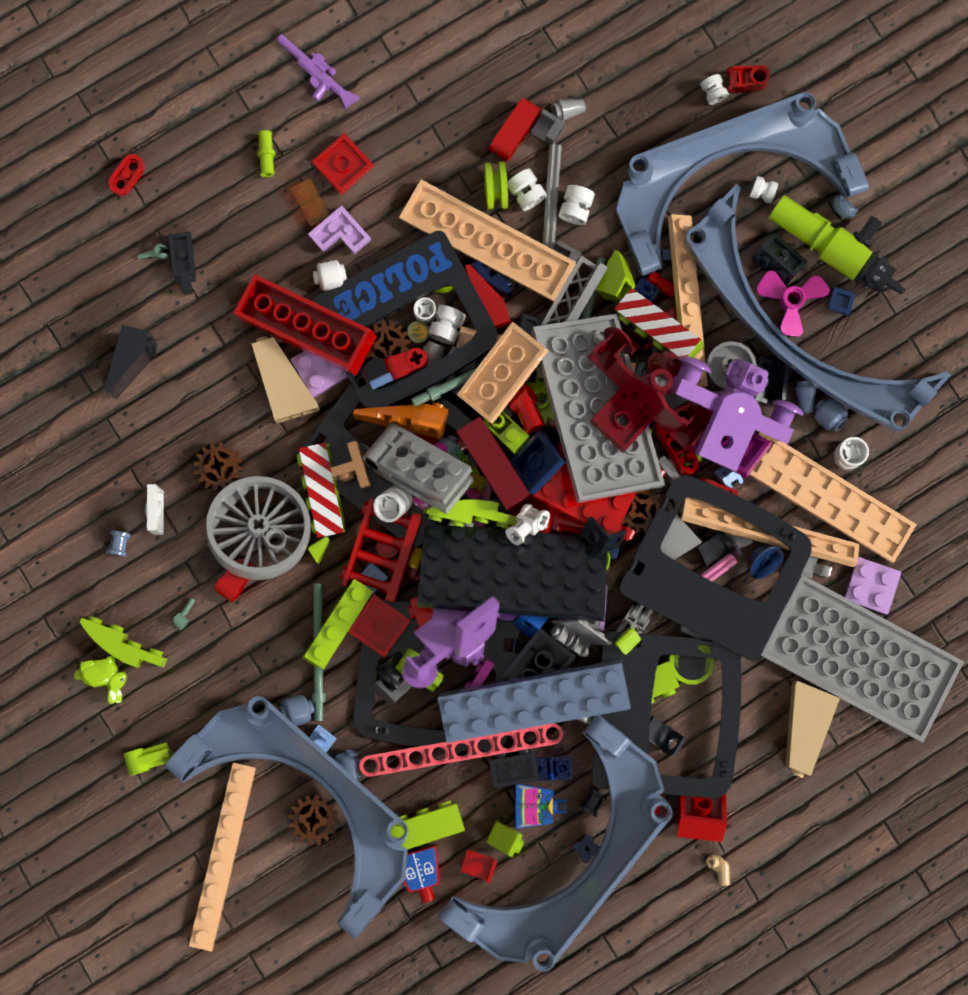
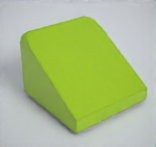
[308,536,330,564]
[614,627,641,655]

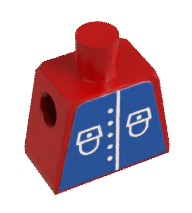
[404,845,440,903]

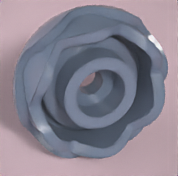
[832,195,858,219]

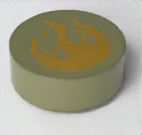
[407,321,429,345]

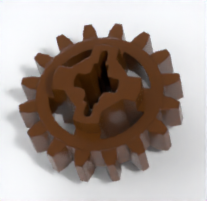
[366,321,411,360]
[194,442,244,492]
[621,489,662,534]
[288,794,339,845]

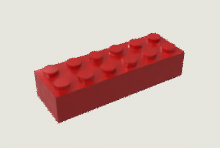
[233,274,377,376]

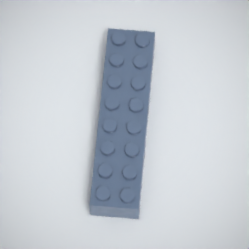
[438,659,630,743]

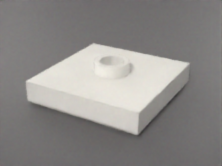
[145,484,164,535]

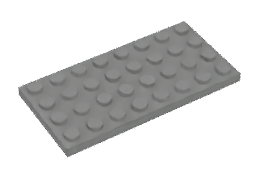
[531,314,665,503]
[761,575,964,743]

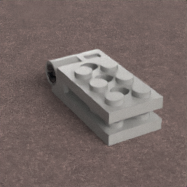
[362,423,474,515]

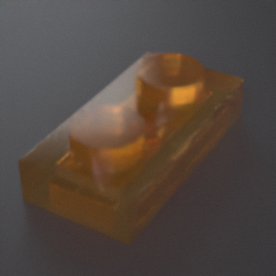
[291,178,330,229]

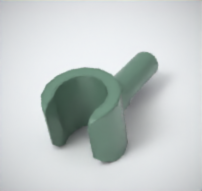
[137,244,170,260]
[173,598,195,630]

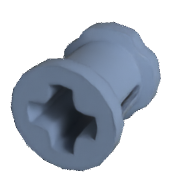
[106,530,131,557]

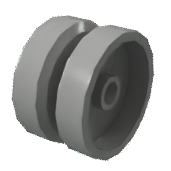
[705,341,757,391]

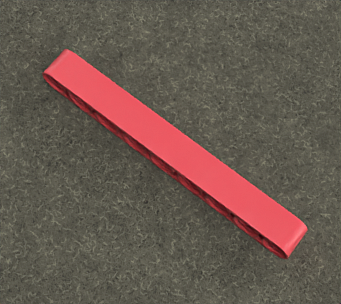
[359,723,563,776]

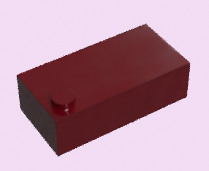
[456,417,530,512]

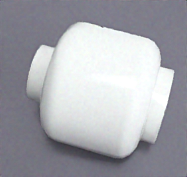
[313,260,346,291]

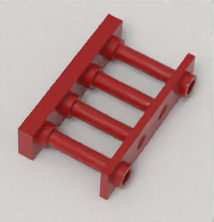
[340,498,424,602]

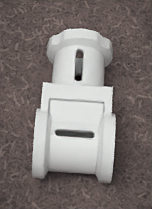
[506,503,550,545]

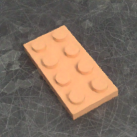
[457,322,549,423]

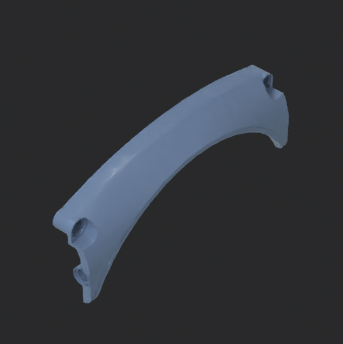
[684,184,951,433]

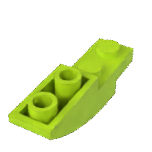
[423,499,517,529]
[80,616,167,668]

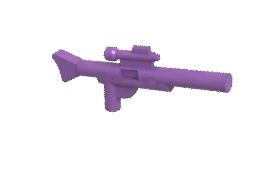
[277,34,359,109]

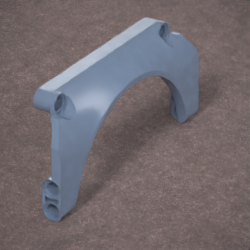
[616,92,869,276]
[165,696,408,939]
[438,715,672,971]

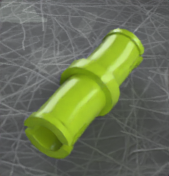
[257,130,275,177]

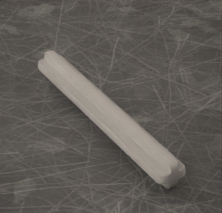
[542,144,561,250]

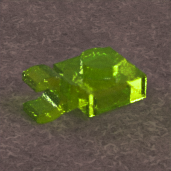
[460,454,486,494]

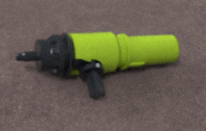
[769,195,906,294]

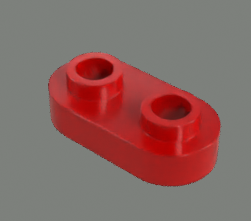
[108,154,145,196]

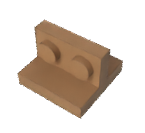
[330,441,373,491]

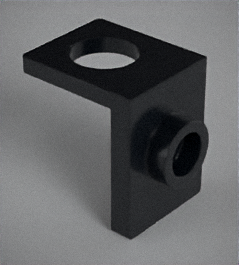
[581,517,627,554]
[696,531,742,566]
[375,651,403,690]
[649,716,687,757]

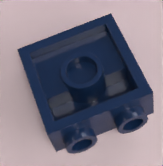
[509,430,565,495]

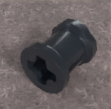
[579,787,608,817]

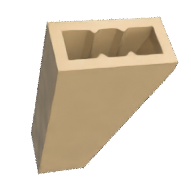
[252,336,320,424]
[785,681,840,778]

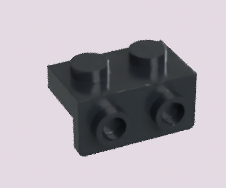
[753,357,790,407]

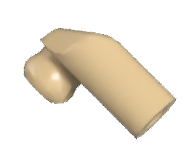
[706,854,730,886]

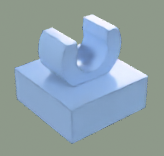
[713,466,743,488]
[309,725,337,753]

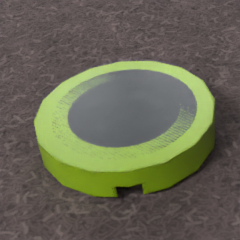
[669,645,714,685]

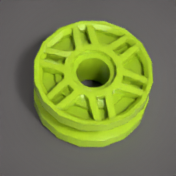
[484,161,508,210]

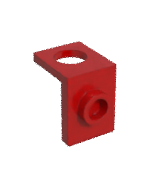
[460,849,497,884]

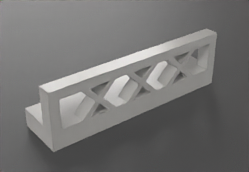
[540,256,608,326]

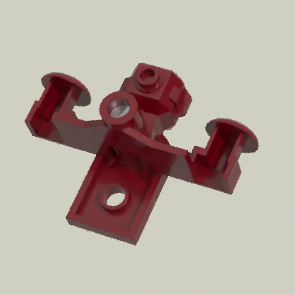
[587,327,712,453]

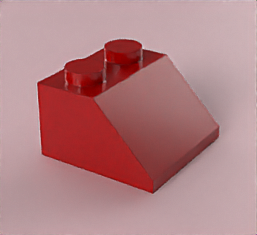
[676,794,727,842]

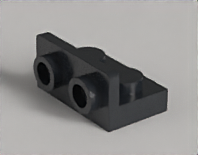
[752,233,808,286]
[489,749,540,788]

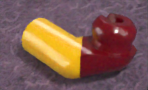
[406,547,422,583]

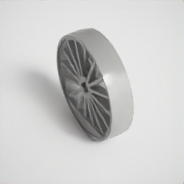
[206,476,311,580]

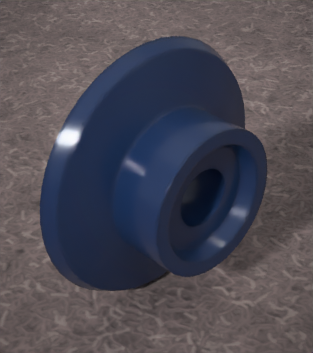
[750,546,784,579]

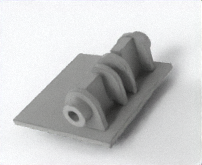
[551,619,612,657]

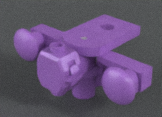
[668,357,803,471]
[402,597,520,688]

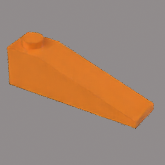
[353,403,449,439]

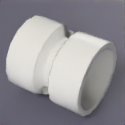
[508,169,547,211]
[559,185,595,225]
[427,305,466,345]
[833,437,869,470]
[374,485,413,522]

